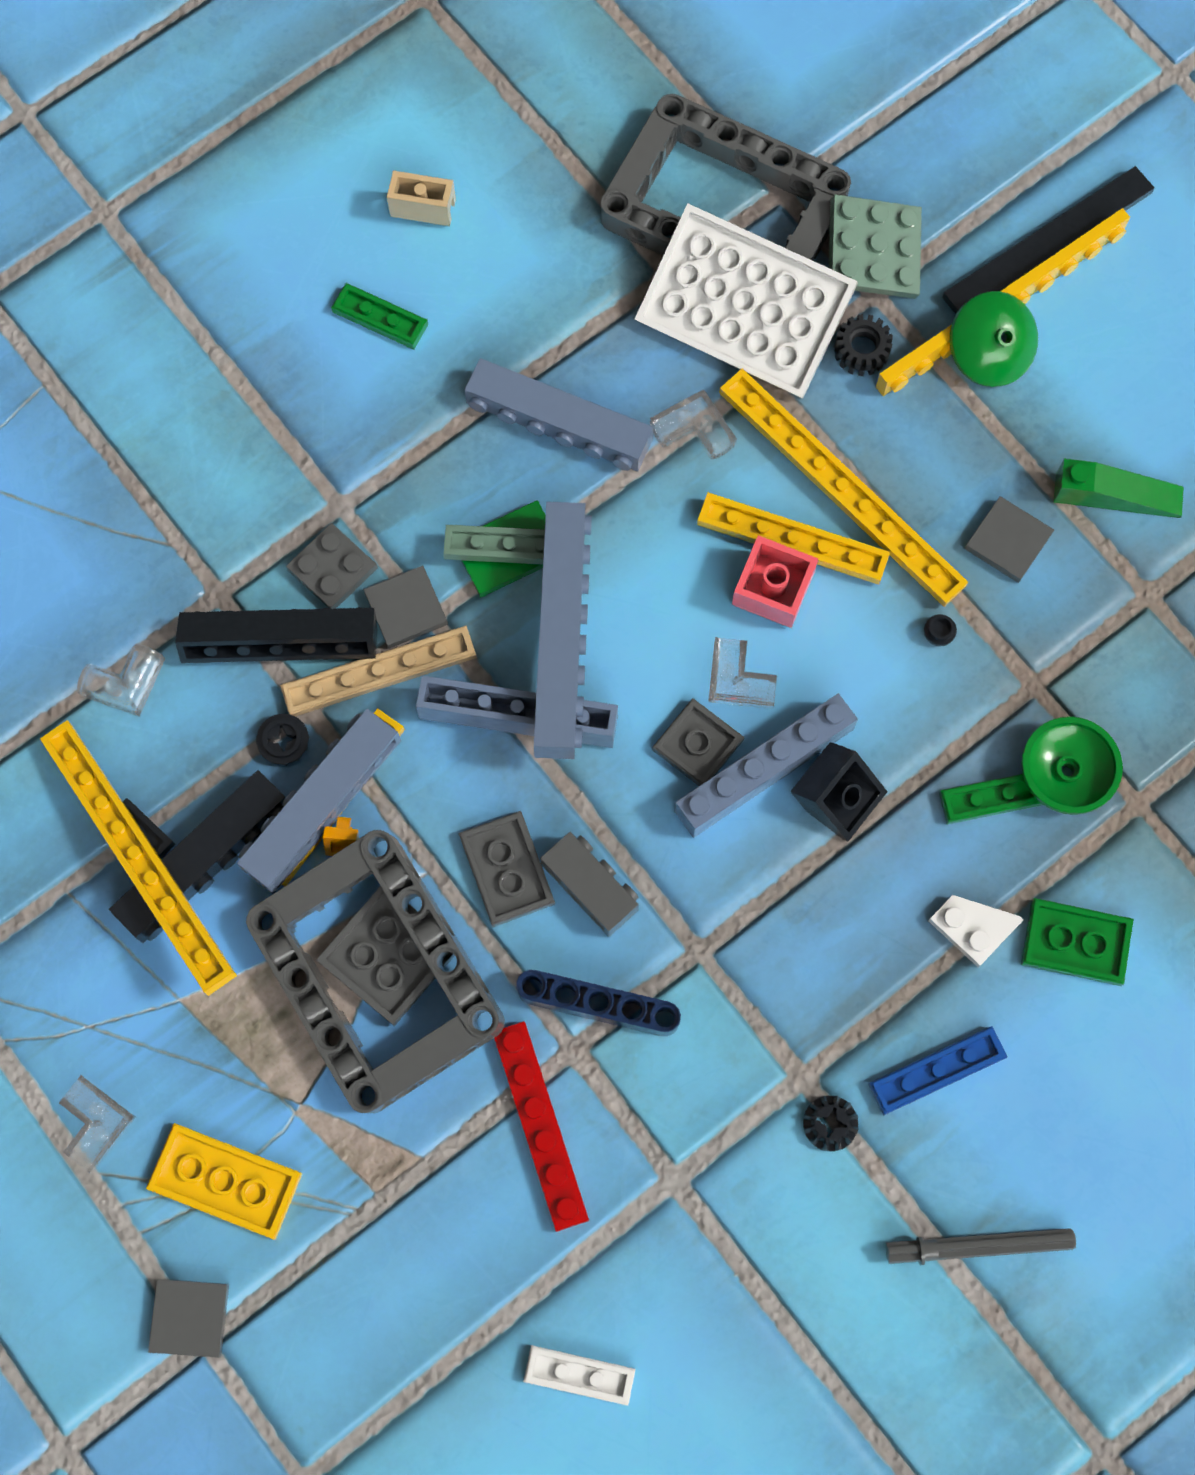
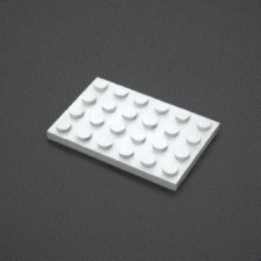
[635,203,858,398]

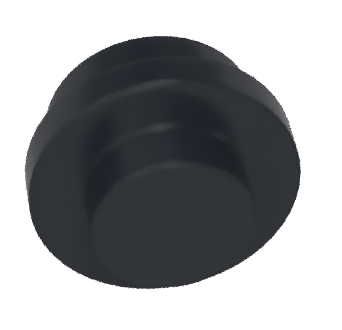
[924,614,957,646]

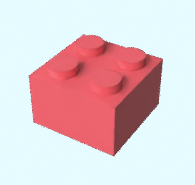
[732,535,819,628]

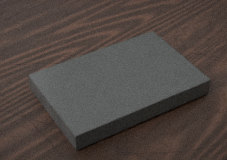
[459,811,555,928]

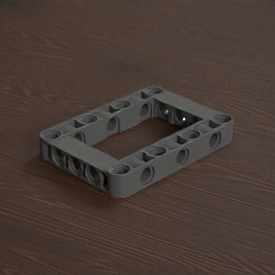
[601,94,851,261]
[246,830,505,1113]

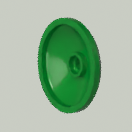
[950,291,1038,387]
[1021,717,1123,815]

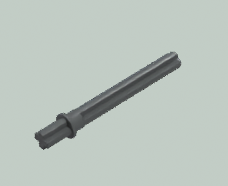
[886,1229,1076,1265]

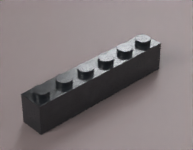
[175,607,378,663]
[108,770,286,943]

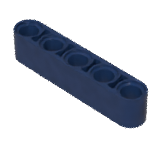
[516,970,681,1036]

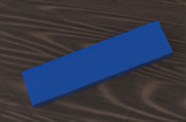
[868,1026,1008,1116]

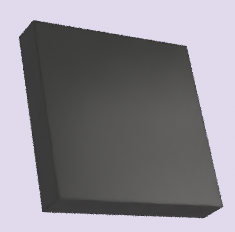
[965,496,1054,583]
[364,565,448,649]
[652,698,744,786]
[148,1279,230,1358]

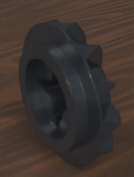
[256,714,309,766]
[803,1096,858,1152]

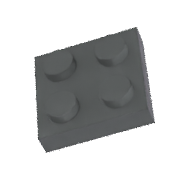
[286,523,378,609]

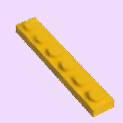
[697,492,890,585]

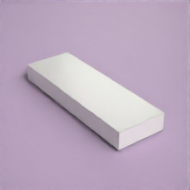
[523,1345,636,1406]

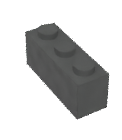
[540,832,639,937]

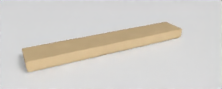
[280,626,477,716]

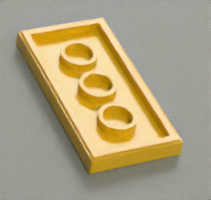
[146,1123,303,1240]

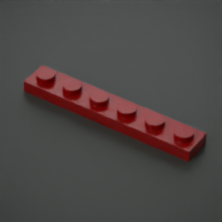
[494,1021,589,1232]

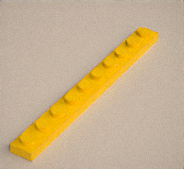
[876,208,1130,396]
[719,368,968,607]
[40,720,237,996]

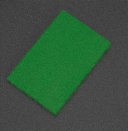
[461,500,546,598]
[1021,898,1134,986]

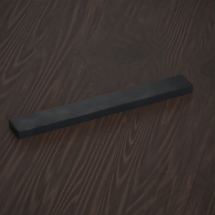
[942,166,1155,314]

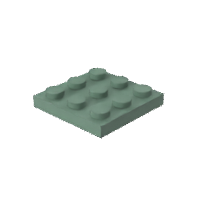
[829,195,922,299]

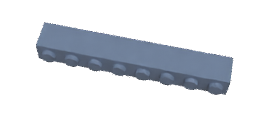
[534,502,592,759]

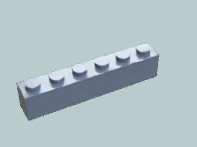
[465,358,654,472]
[416,676,618,748]
[674,693,858,838]
[237,709,401,894]

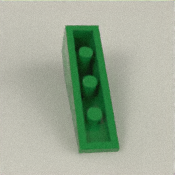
[1054,458,1184,518]

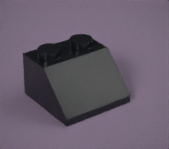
[790,742,888,842]

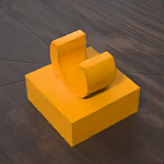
[323,817,359,856]

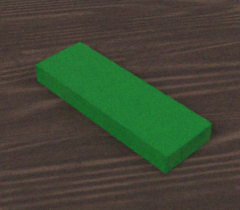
[331,283,428,350]
[939,774,1043,825]

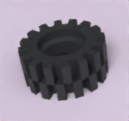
[834,314,893,376]

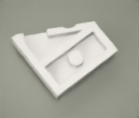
[929,895,1024,967]

